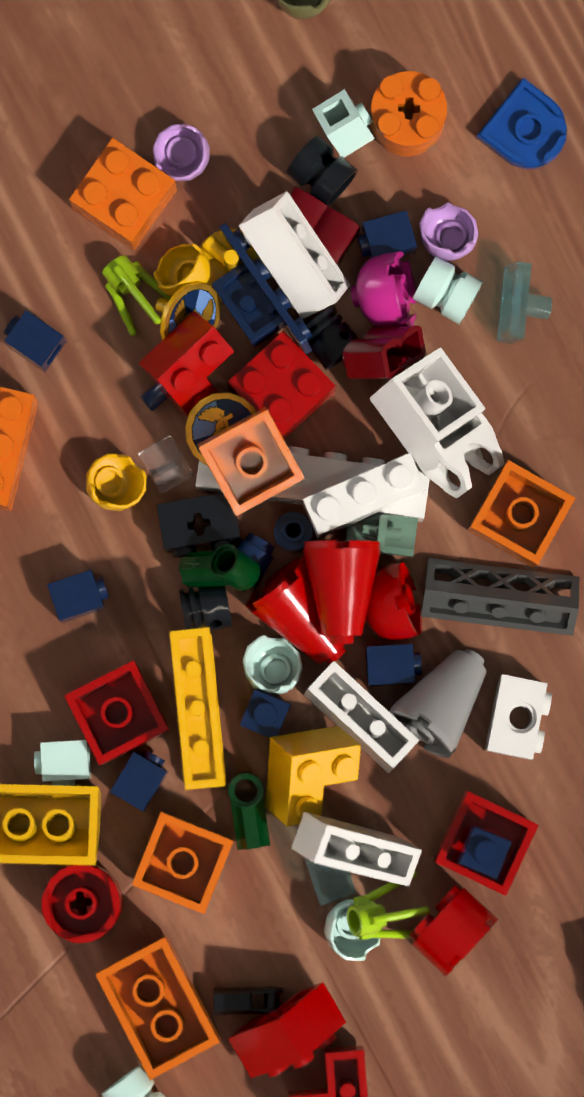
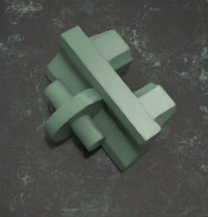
[345,513,418,557]

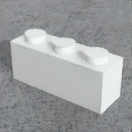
[238,191,350,319]
[302,453,426,539]
[304,661,419,773]
[291,812,422,887]

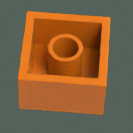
[69,138,177,251]
[197,407,305,516]
[467,460,575,568]
[132,812,234,914]

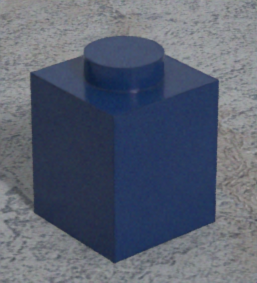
[357,210,417,259]
[4,310,66,373]
[47,570,109,623]
[365,644,422,687]
[240,689,290,738]
[110,749,168,812]
[457,826,511,879]

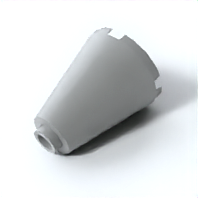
[389,649,487,758]

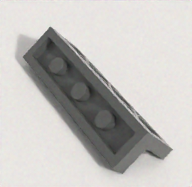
[421,558,579,636]

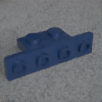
[211,223,312,355]

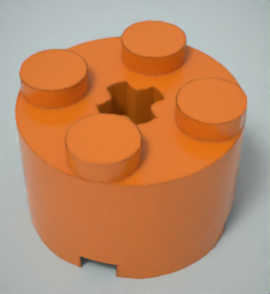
[370,71,447,156]

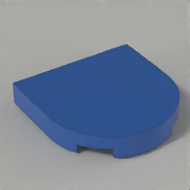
[476,77,567,169]

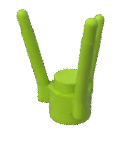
[102,255,171,336]
[346,871,430,940]

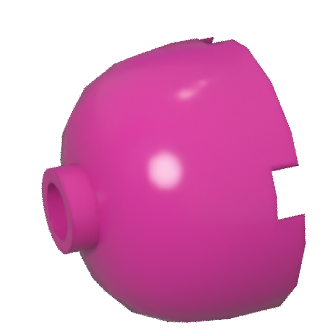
[351,251,417,327]

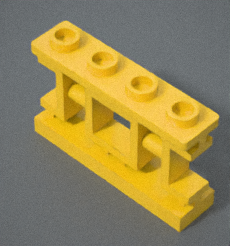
[170,628,227,790]

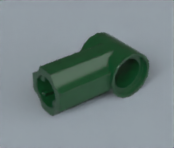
[178,544,260,591]
[228,772,271,850]

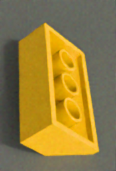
[0,784,101,866]

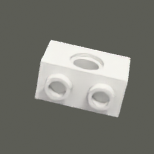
[484,674,552,760]

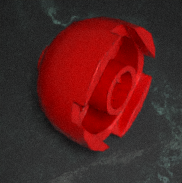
[365,562,422,641]

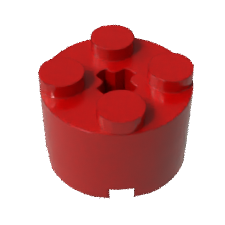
[41,865,123,943]
[409,885,499,977]

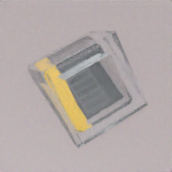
[138,435,193,493]

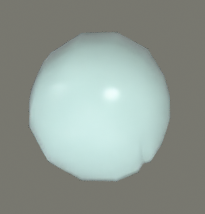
[243,635,303,695]
[324,899,382,961]

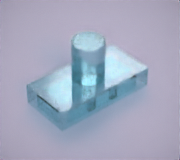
[497,261,552,344]

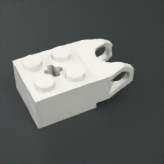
[369,347,505,498]

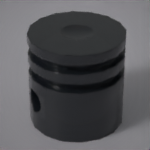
[306,307,358,371]
[179,586,233,631]

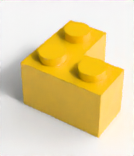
[265,726,361,827]

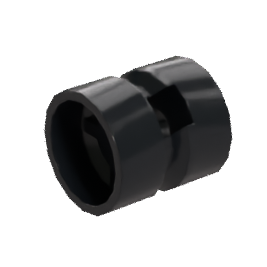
[286,135,358,207]

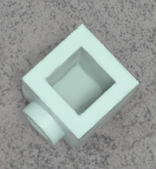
[312,89,375,157]
[34,740,92,786]

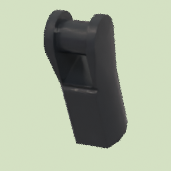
[214,987,284,1015]

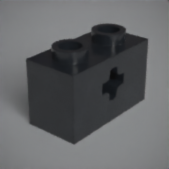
[157,493,241,558]

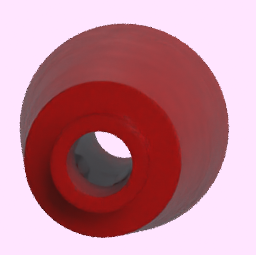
[303,540,381,644]
[245,556,346,665]

